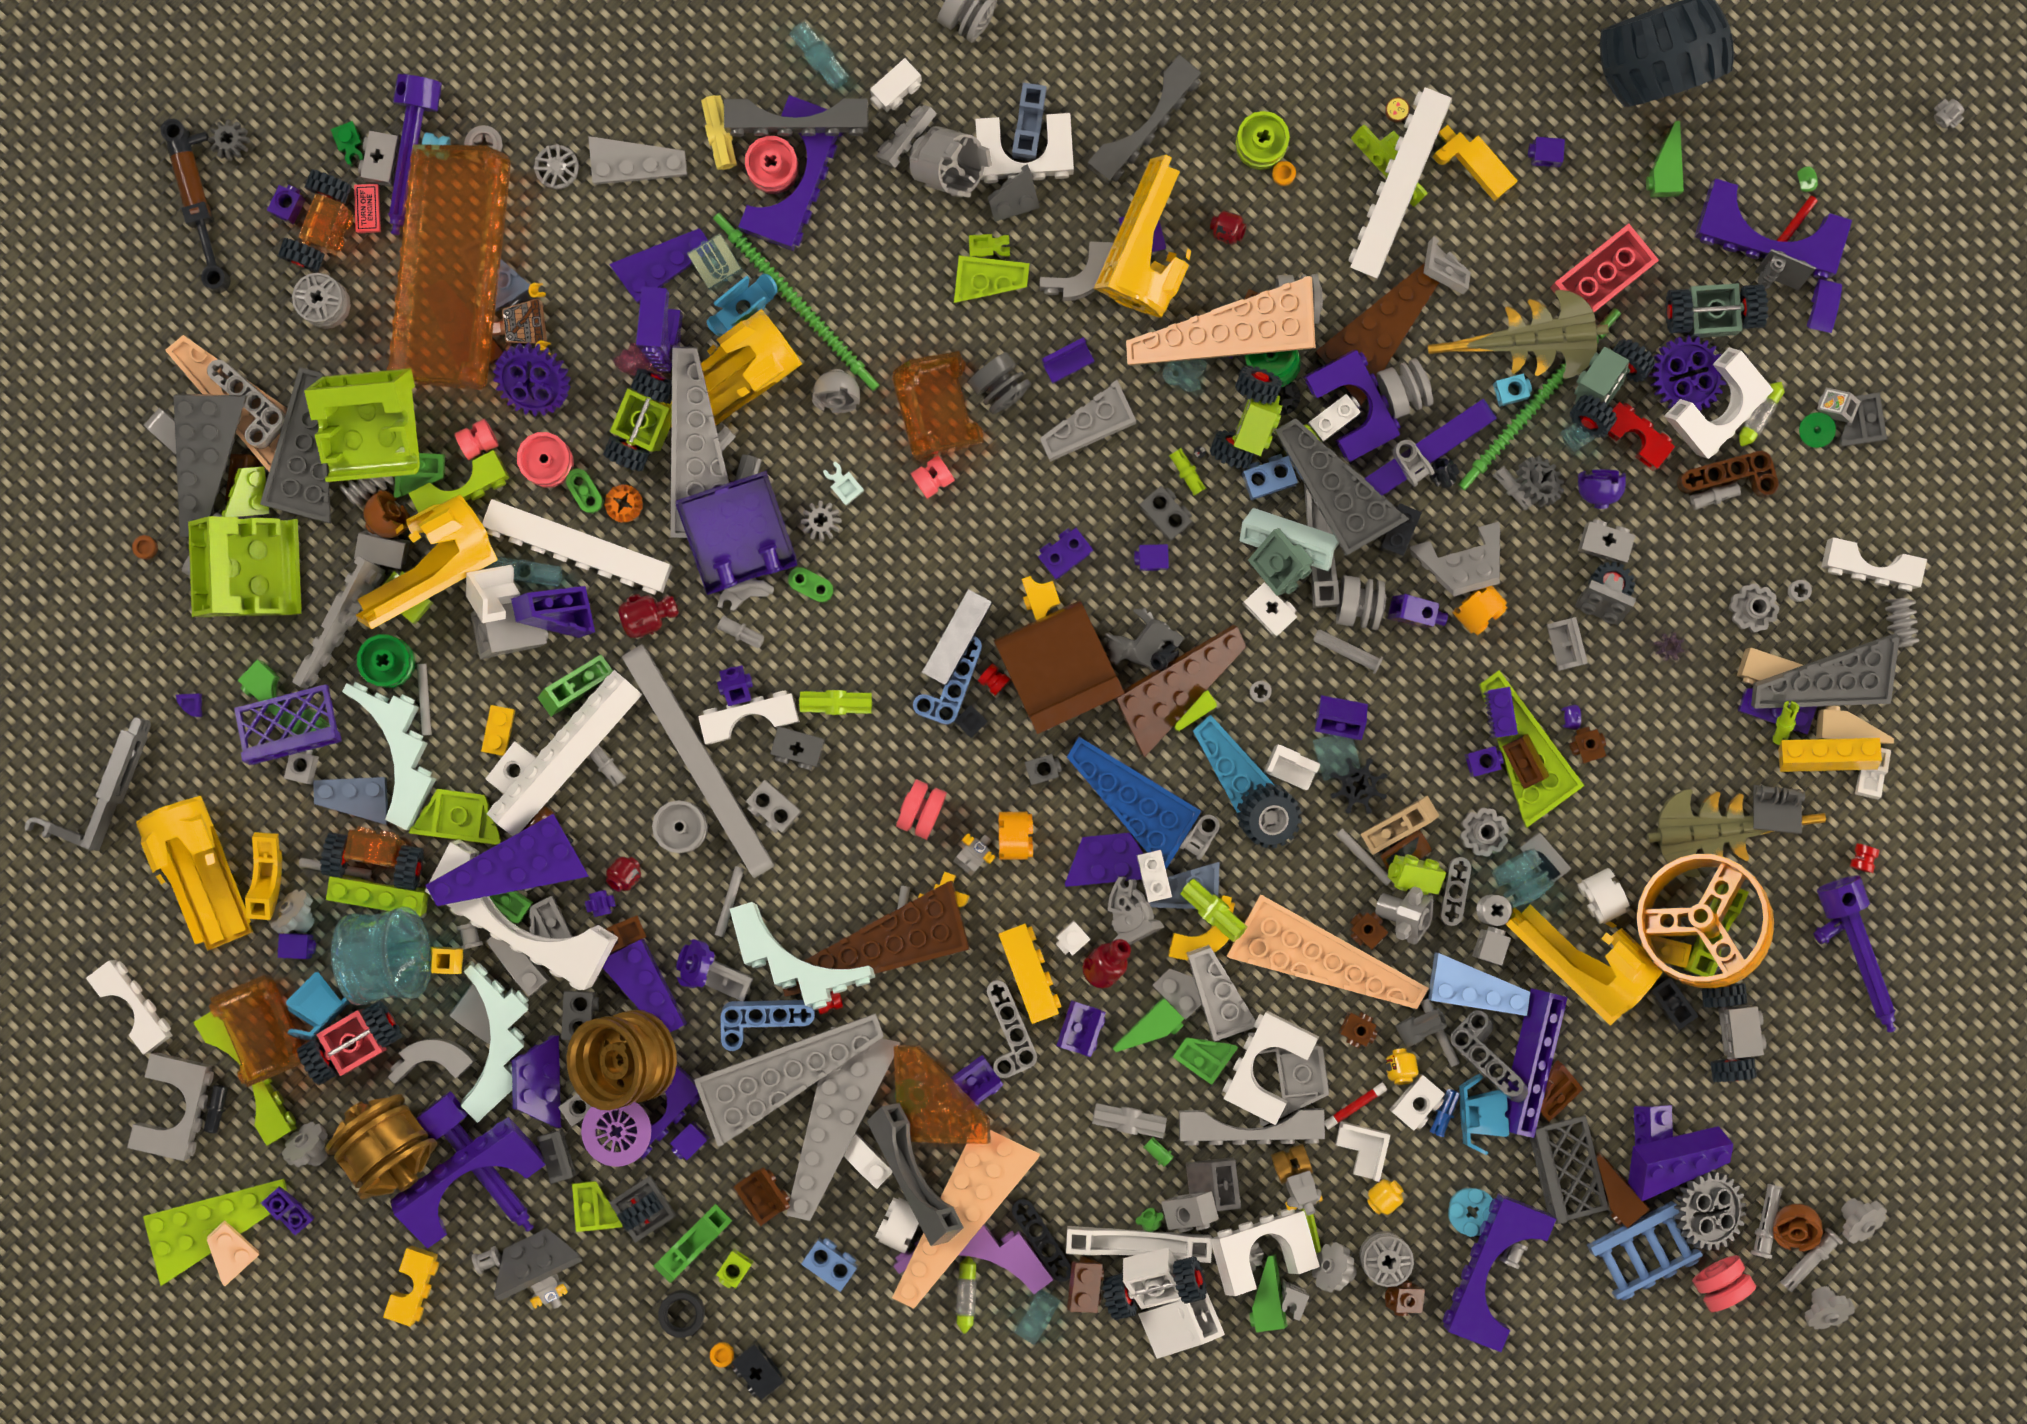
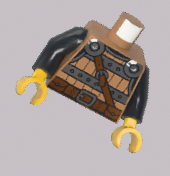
[490,283,552,355]

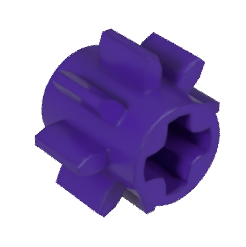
[584,890,616,917]

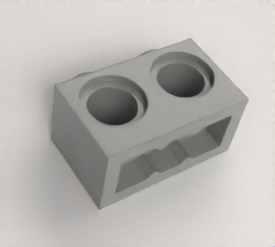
[746,780,802,833]

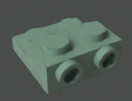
[1248,528,1314,596]

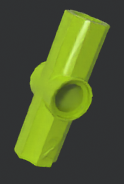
[799,690,872,715]
[1180,879,1248,942]

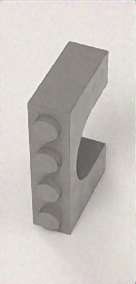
[127,1052,214,1161]

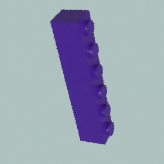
[1505,988,1568,1138]

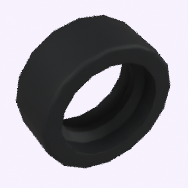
[658,1290,705,1338]

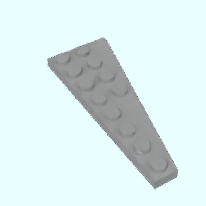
[670,346,729,538]
[694,1013,884,1147]
[786,1027,900,1221]

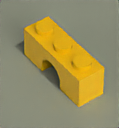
[383,1245,439,1327]

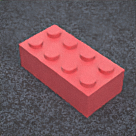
[1550,224,1659,313]

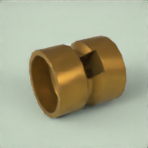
[1271,1144,1313,1184]

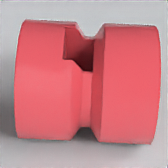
[455,418,499,461]
[910,455,955,499]

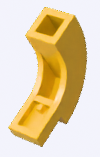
[245,832,282,920]
[1168,895,1235,960]
[404,946,463,974]

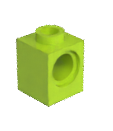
[716,1248,754,1289]

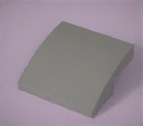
[449,983,491,1045]

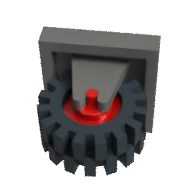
[1574,562,1636,625]
[609,1175,676,1243]

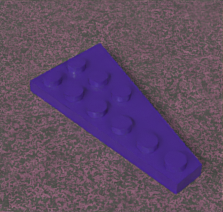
[425,814,589,906]

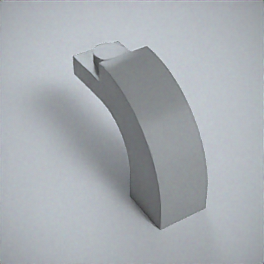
[1040,242,1113,301]
[388,1038,477,1084]

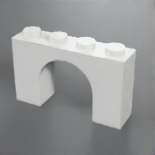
[975,113,1074,183]
[1664,347,1773,459]
[1223,1011,1319,1125]
[1210,1209,1320,1296]

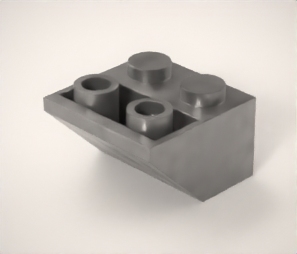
[1186,1157,1241,1211]

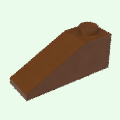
[1596,1151,1649,1228]

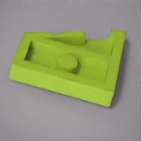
[222,466,269,517]
[572,1181,622,1232]

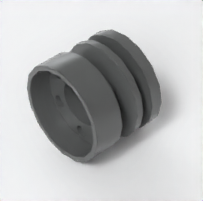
[968,352,1032,415]

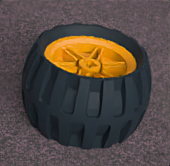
[1600,0,1734,107]

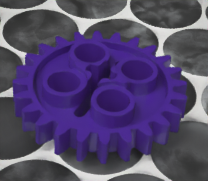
[1649,335,1726,411]
[493,342,571,416]

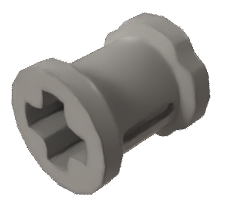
[457,923,483,950]
[1499,1242,1528,1269]
[472,1246,502,1275]

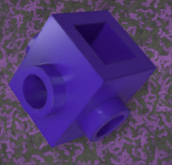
[717,665,753,706]

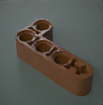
[1677,451,1779,497]

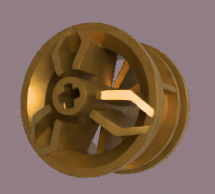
[325,1094,437,1199]

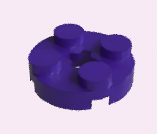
[676,939,715,988]

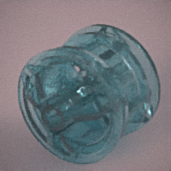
[331,907,432,1005]

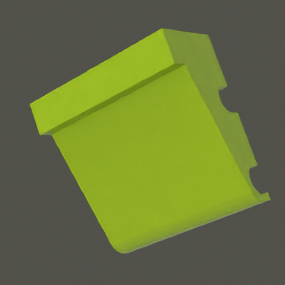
[304,368,420,482]
[188,516,302,617]

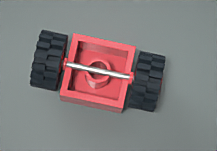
[297,1000,402,1085]

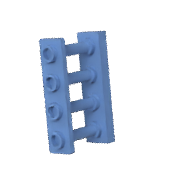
[1587,1201,1703,1300]

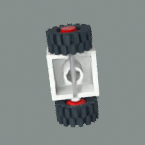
[1103,1248,1207,1320]

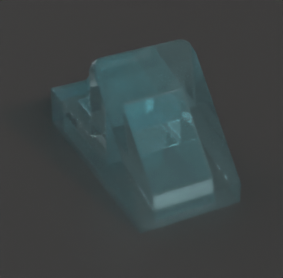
[1558,423,1597,454]

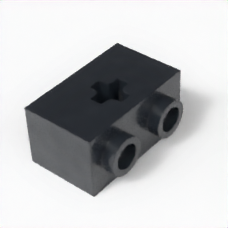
[1378,503,1422,559]
[1648,976,1699,1030]
[732,1340,786,1400]

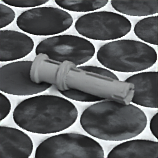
[1750,1184,1783,1259]
[1780,1228,1843,1293]

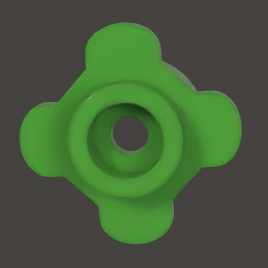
[1136,1208,1164,1232]

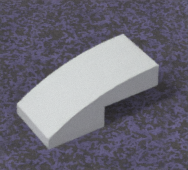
[1855,748,1891,800]

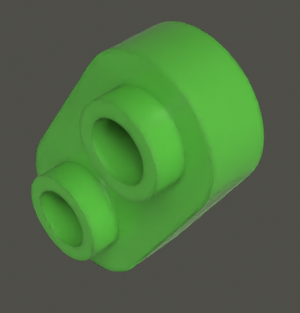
[566,469,603,513]
[788,567,834,603]

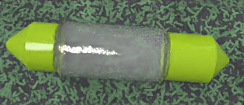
[1739,382,1785,447]
[956,1256,977,1334]

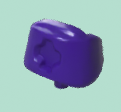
[1561,705,1581,730]

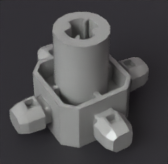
[1375,887,1433,945]

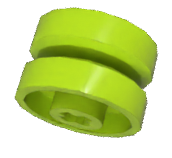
[1235,111,1290,170]

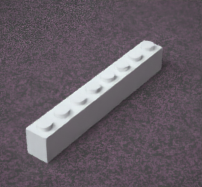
[1348,87,1452,279]
[482,499,672,595]
[487,670,642,836]

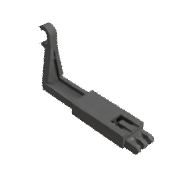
[25,718,151,851]

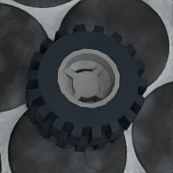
[1236,783,1302,848]

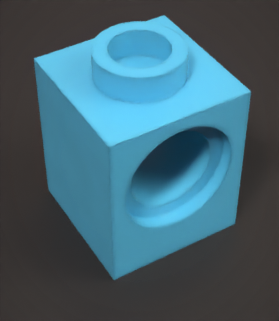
[1493,373,1532,407]

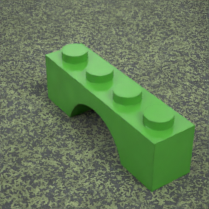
[238,660,330,735]

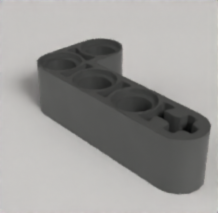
[1451,1010,1528,1102]

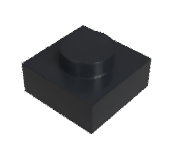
[954,705,988,738]

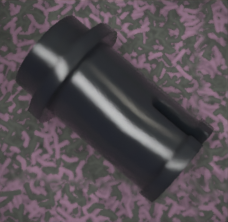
[1150,644,1179,670]

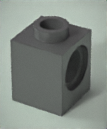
[1025,754,1062,785]

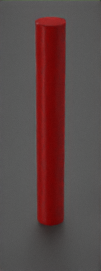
[1777,196,1818,242]

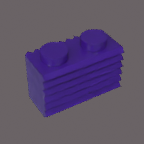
[1483,687,1518,738]

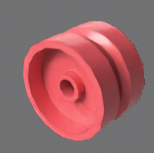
[745,136,799,194]
[517,432,574,488]
[896,779,947,840]
[1692,1255,1756,1312]

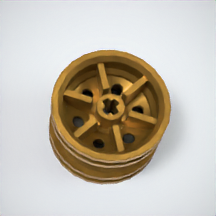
[566,1010,677,1111]

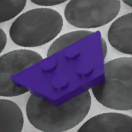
[1065,833,1143,887]
[512,1035,561,1128]

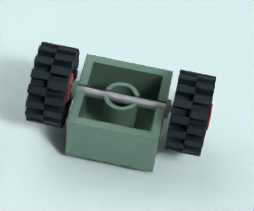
[1665,283,1768,338]
[1569,339,1655,438]

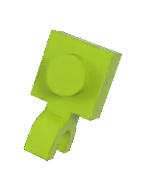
[969,234,1010,257]

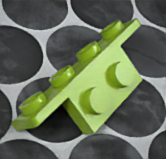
[1351,124,1427,207]

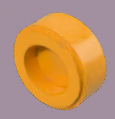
[1272,161,1296,186]
[710,1342,734,1368]

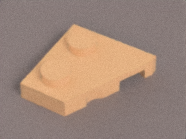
[207,1221,259,1286]

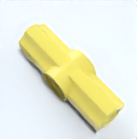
[701,95,737,170]

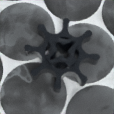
[1330,758,1387,814]

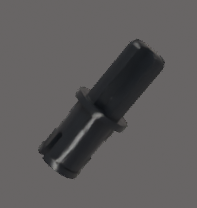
[204,1085,229,1134]

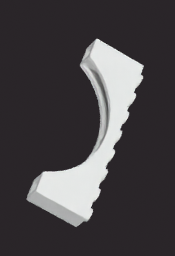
[425,839,618,990]

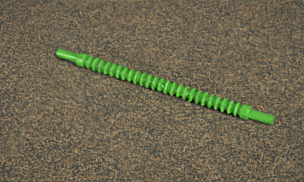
[713,213,880,391]
[1458,308,1621,491]

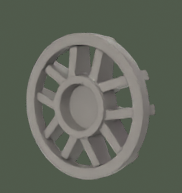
[534,144,579,189]

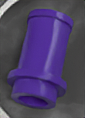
[1813,918,1845,945]

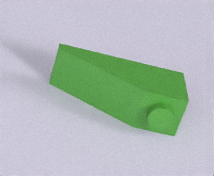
[1646,121,1684,198]
[537,655,613,717]
[1112,997,1184,1052]
[1250,1254,1288,1332]

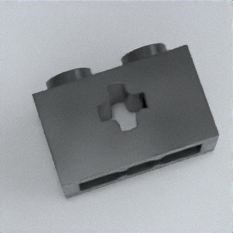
[770,727,825,770]

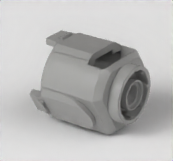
[909,126,992,197]

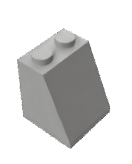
[470,603,548,660]

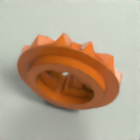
[604,484,643,522]

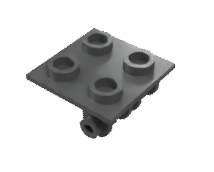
[1755,249,1816,290]
[1753,785,1805,834]

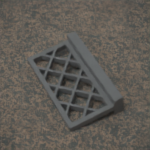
[1530,1115,1609,1224]

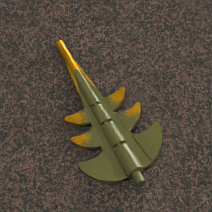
[1428,290,1609,379]
[1647,789,1826,877]

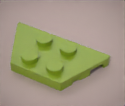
[409,789,502,845]

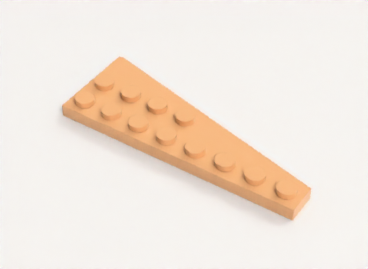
[1126,276,1316,365]
[165,335,288,472]
[1226,894,1429,1009]
[892,1123,1040,1309]

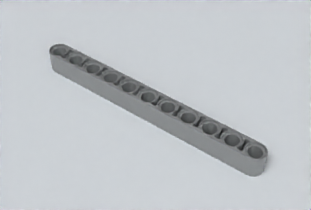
[622,644,775,878]

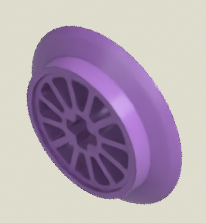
[581,1102,651,1167]

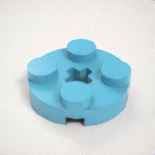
[1448,1188,1493,1237]

